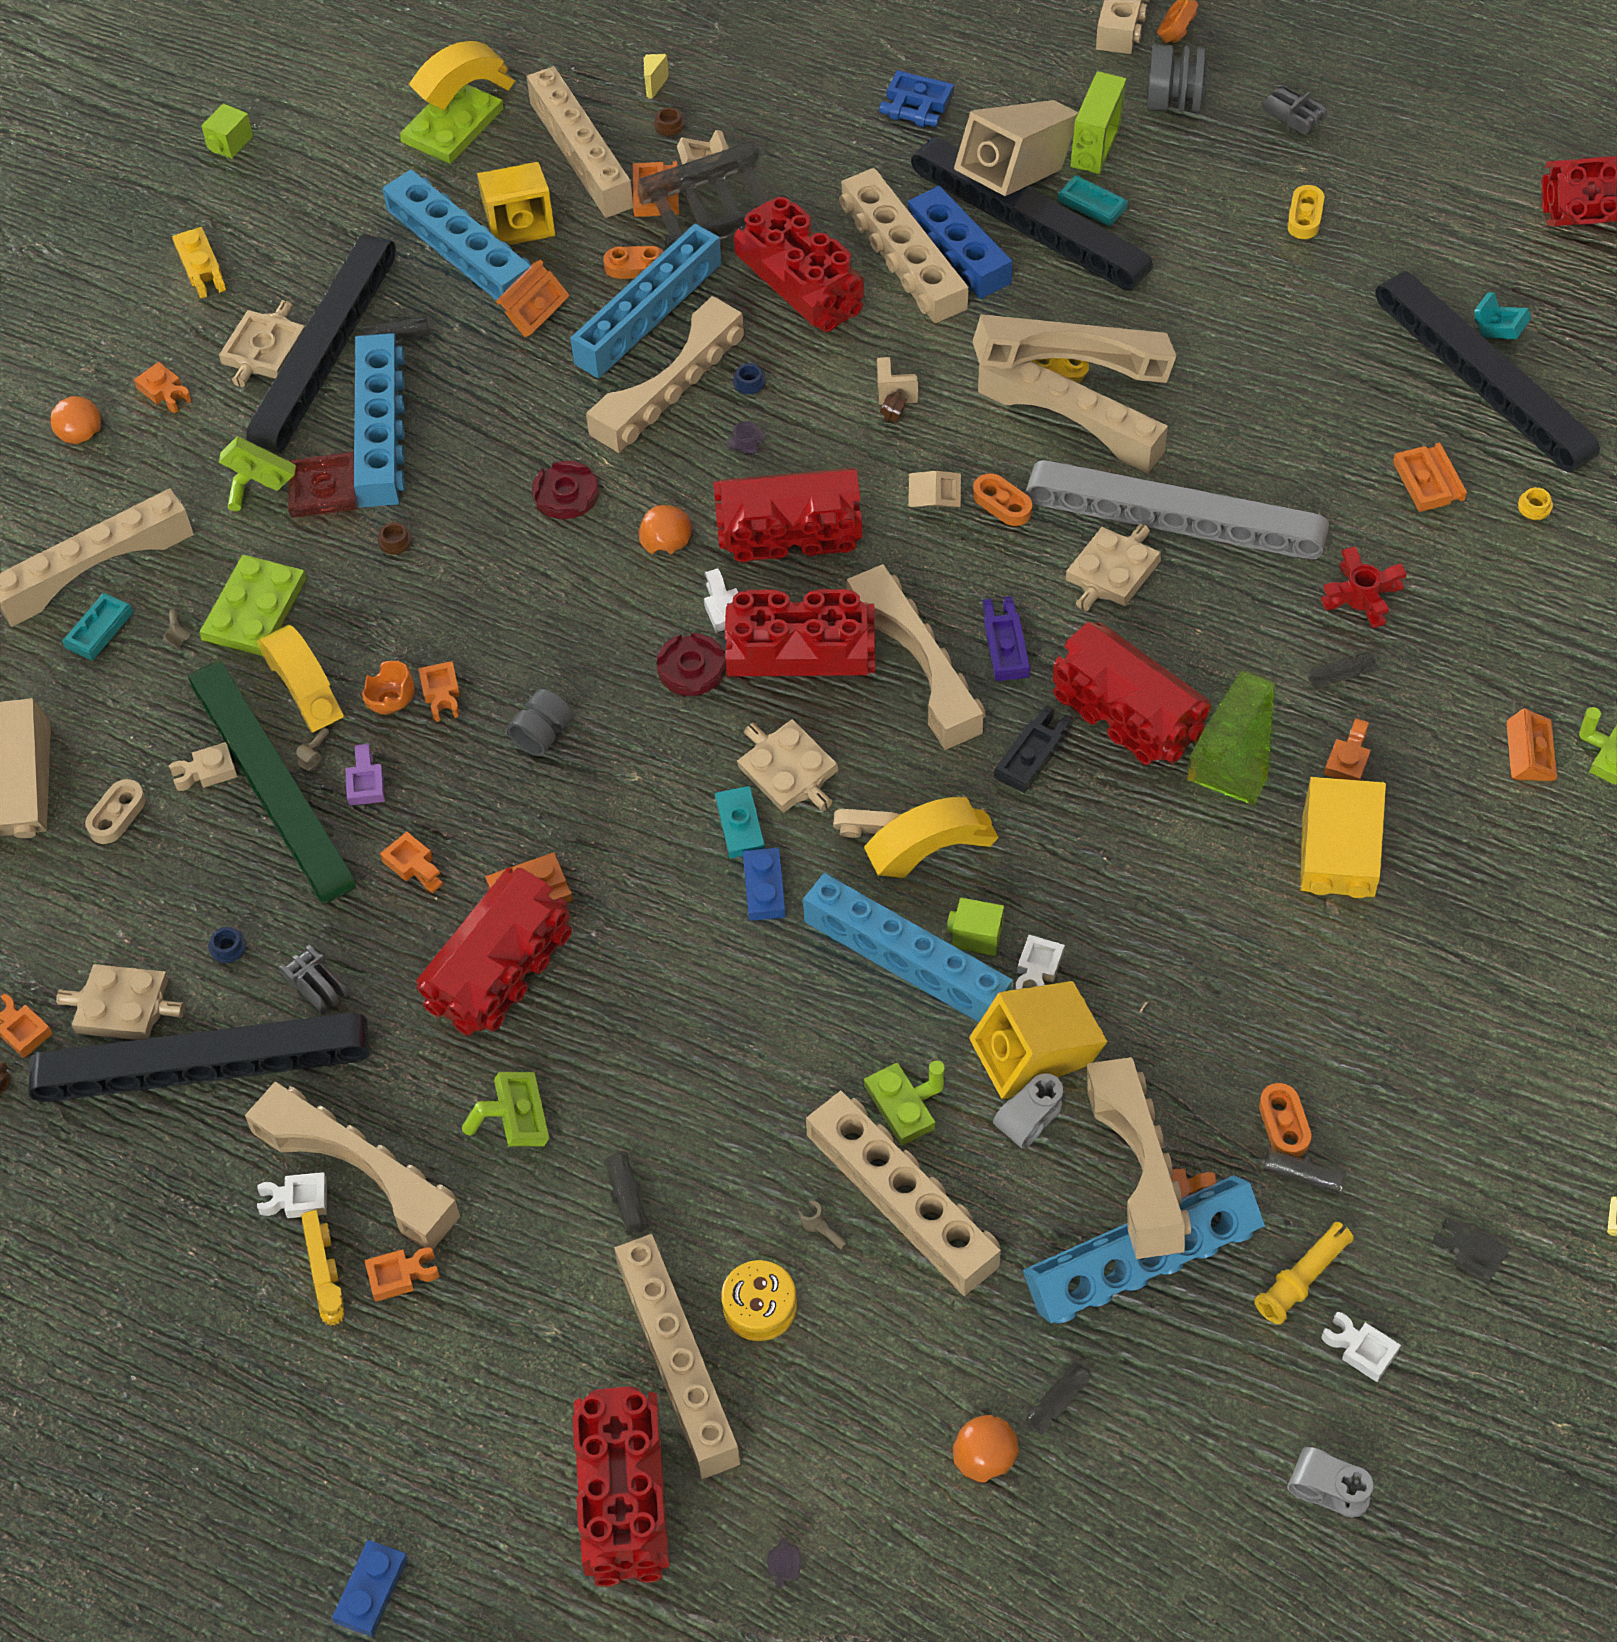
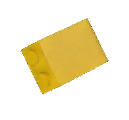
[477,162,555,245]
[1300,777,1386,898]
[969,981,1107,1099]

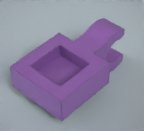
[345,744,385,806]

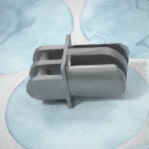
[1262,85,1327,134]
[278,945,351,1015]

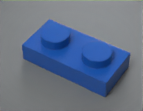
[743,848,786,921]
[332,1540,408,1637]

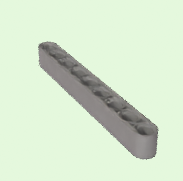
[1025,460,1329,559]

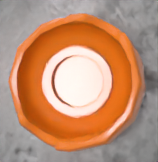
[50,396,102,445]
[638,505,693,555]
[362,661,415,715]
[952,1415,1020,1483]

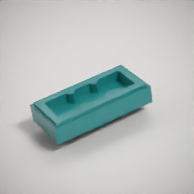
[1058,175,1128,227]
[62,592,134,661]
[715,786,765,859]

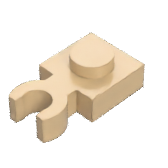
[169,742,237,791]

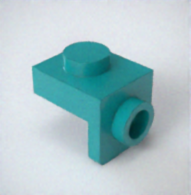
[1474,292,1531,339]

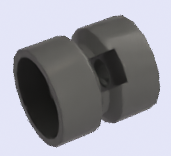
[507,689,573,756]

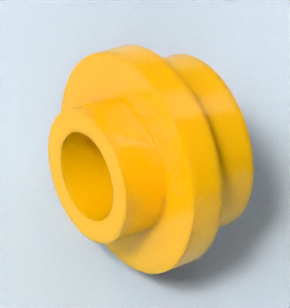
[1518,487,1553,520]

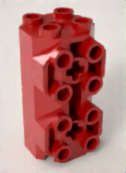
[1541,156,1617,226]
[734,197,864,333]
[713,468,862,562]
[725,589,875,676]
[1053,622,1211,765]
[416,868,572,1036]
[572,1386,670,1587]

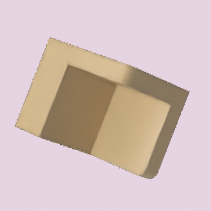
[877,357,918,405]
[908,471,961,508]

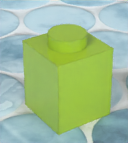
[201,103,253,159]
[947,898,1004,956]

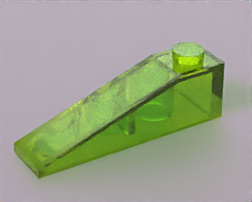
[1187,671,1274,805]

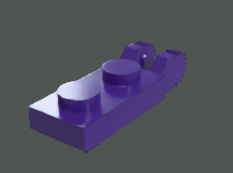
[982,596,1030,681]

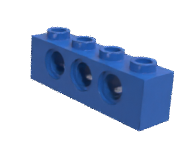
[908,186,1013,299]

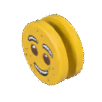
[721,1260,797,1341]

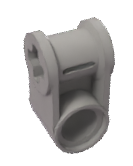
[993,1073,1063,1149]
[1287,1447,1374,1518]

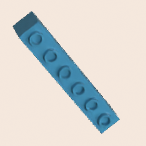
[382,169,531,300]
[570,224,722,379]
[354,333,405,508]
[803,873,1013,1022]
[1022,1175,1265,1323]

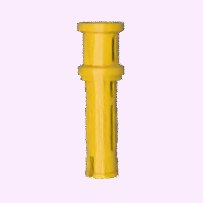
[1254,1222,1354,1325]

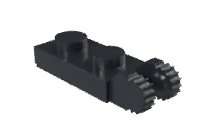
[994,705,1074,794]

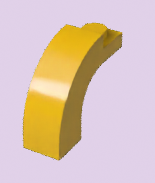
[409,41,515,110]
[256,625,344,733]
[864,797,999,878]

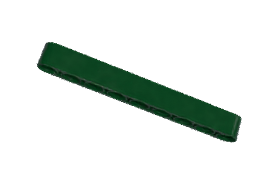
[187,660,357,905]

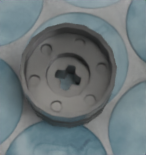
[1147,44,1208,113]

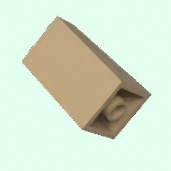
[954,100,1078,196]
[0,698,51,838]

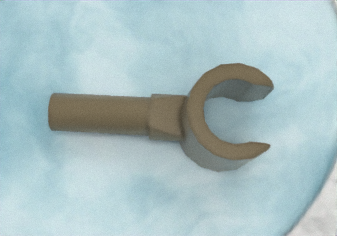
[163,609,191,650]
[296,727,329,772]
[798,1201,848,1250]

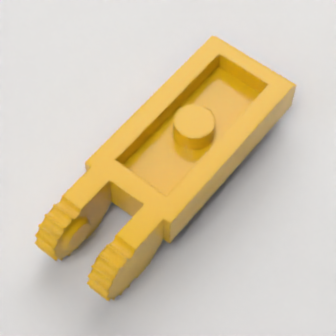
[172,227,226,299]
[301,1210,344,1326]

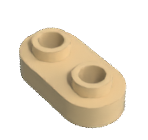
[85,779,146,844]
[833,809,901,838]

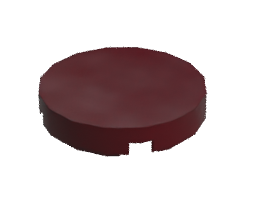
[532,461,599,519]
[657,633,726,696]

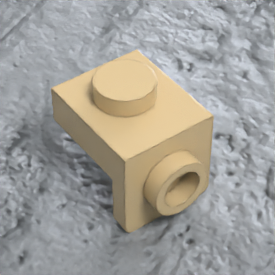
[677,130,729,174]

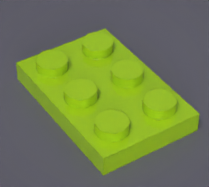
[400,84,504,164]
[199,554,307,657]

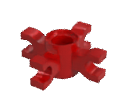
[1321,546,1407,628]

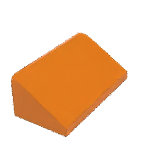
[1506,708,1557,781]

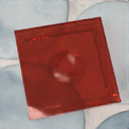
[288,452,357,518]

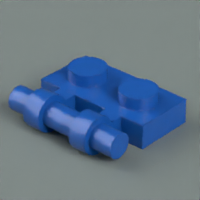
[879,70,954,128]

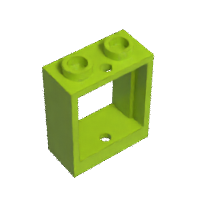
[1070,71,1127,174]

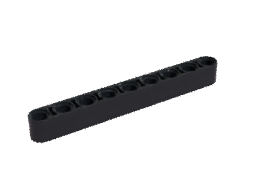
[911,137,1153,291]
[246,234,396,453]
[1375,271,1600,472]
[29,1013,369,1102]

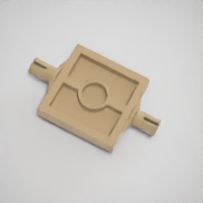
[219,300,306,388]
[1066,524,1161,612]
[737,719,839,813]
[56,964,185,1040]

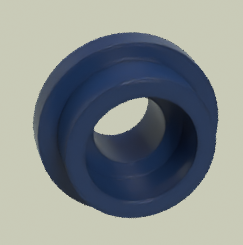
[733,363,766,394]
[208,927,246,963]

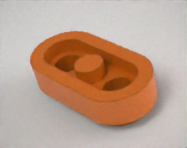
[1157,0,1199,43]
[603,246,664,279]
[973,473,1032,526]
[1259,1083,1311,1159]

